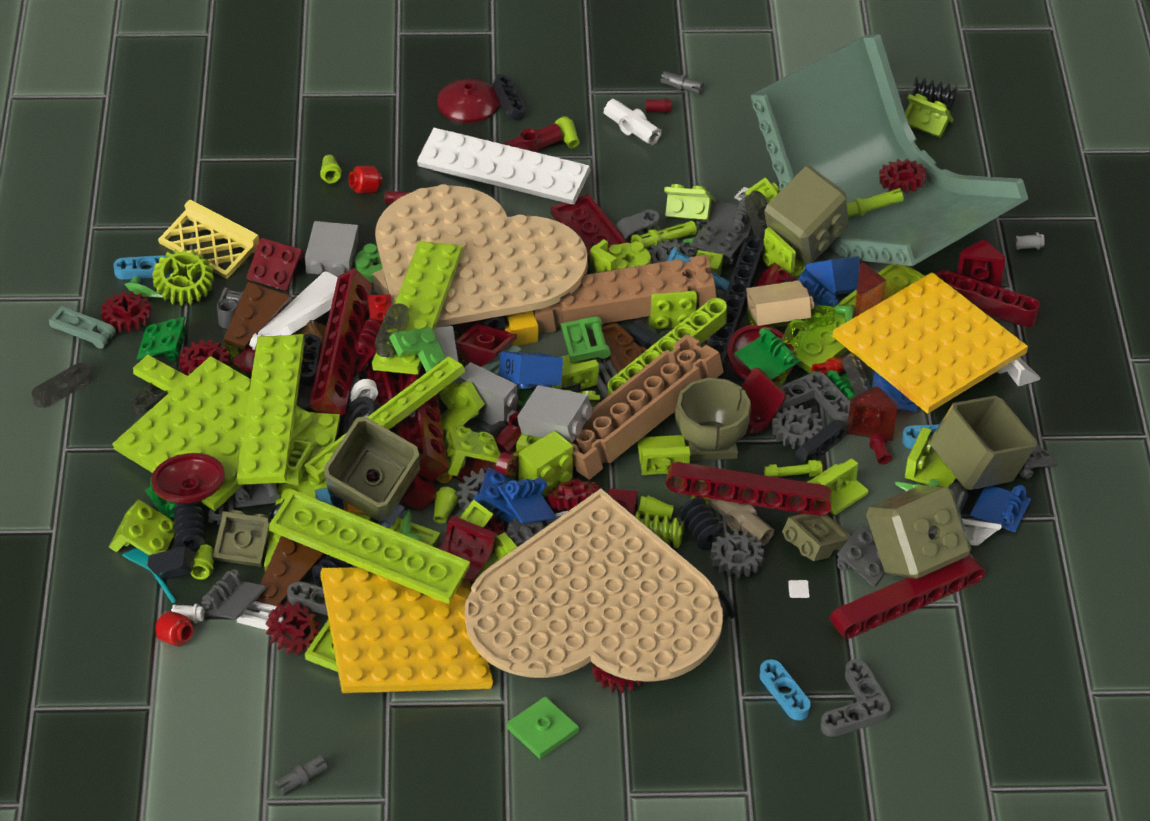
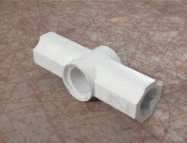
[604,99,661,145]

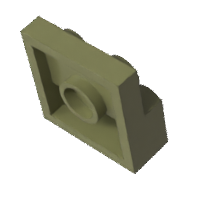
[213,510,270,567]
[782,514,851,562]

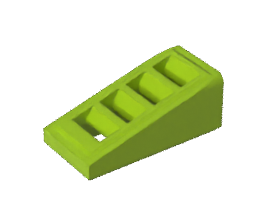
[286,439,315,485]

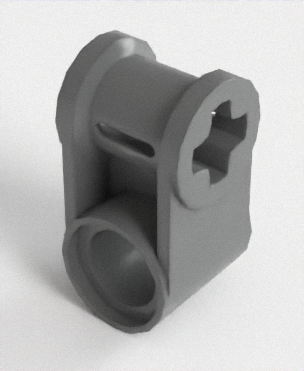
[617,209,660,243]
[217,287,244,329]

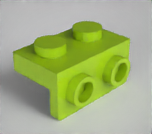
[589,239,617,274]

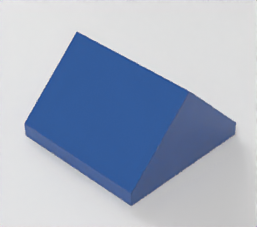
[805,256,863,295]

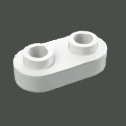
[347,379,378,417]

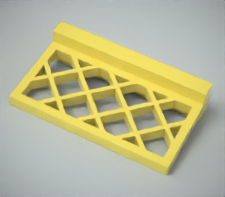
[158,200,259,279]

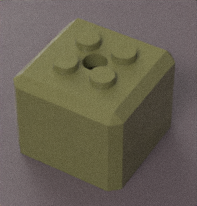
[764,165,849,264]
[930,396,1037,490]
[324,416,420,521]
[866,485,971,579]

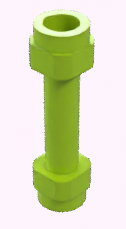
[764,460,823,478]

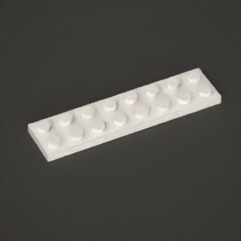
[417,128,591,205]

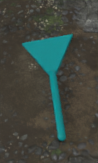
[122,548,176,603]

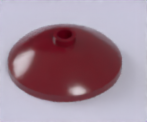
[437,78,500,123]
[727,324,795,383]
[151,453,225,504]

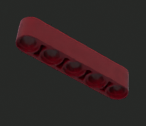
[935,270,1040,327]

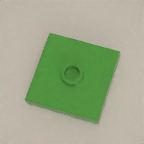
[507,696,579,759]

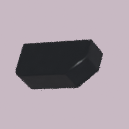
[147,546,195,580]

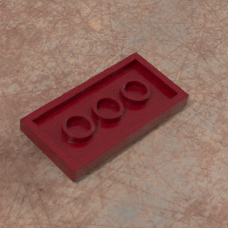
[550,194,627,265]

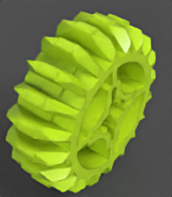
[152,248,214,306]

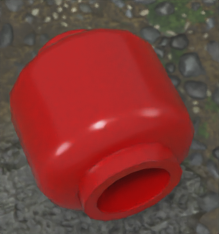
[349,166,383,194]
[155,611,193,647]

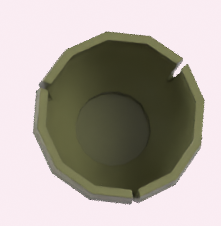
[675,377,751,461]

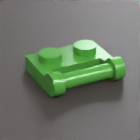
[561,316,611,363]

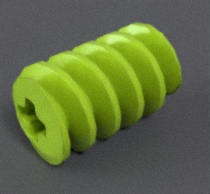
[635,511,685,549]

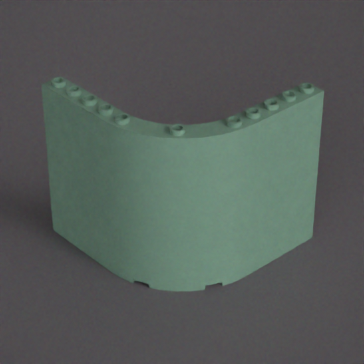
[750,34,1028,266]

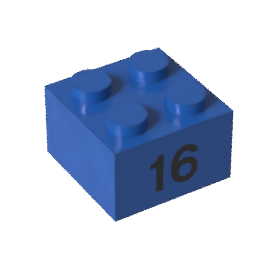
[499,351,563,388]

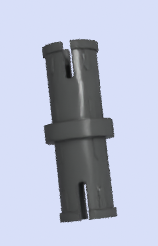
[661,71,704,95]
[274,755,328,795]

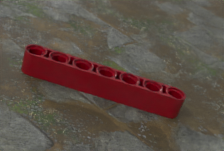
[666,462,832,516]
[829,553,985,639]

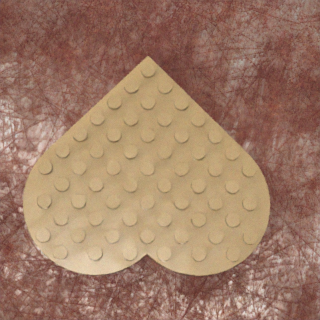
[375,184,588,327]
[465,489,723,681]

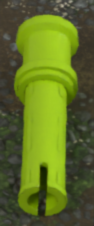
[847,188,903,218]
[631,221,697,249]

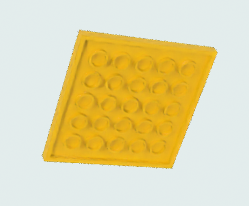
[832,272,1028,414]
[320,567,493,693]

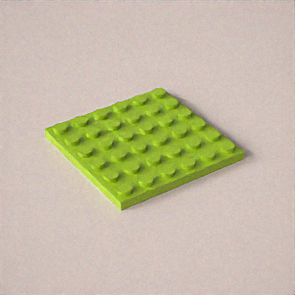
[112,356,313,511]

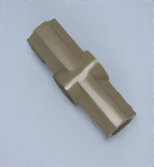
[709,499,774,546]

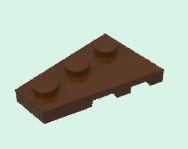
[223,282,291,350]
[602,323,647,373]
[255,536,327,606]

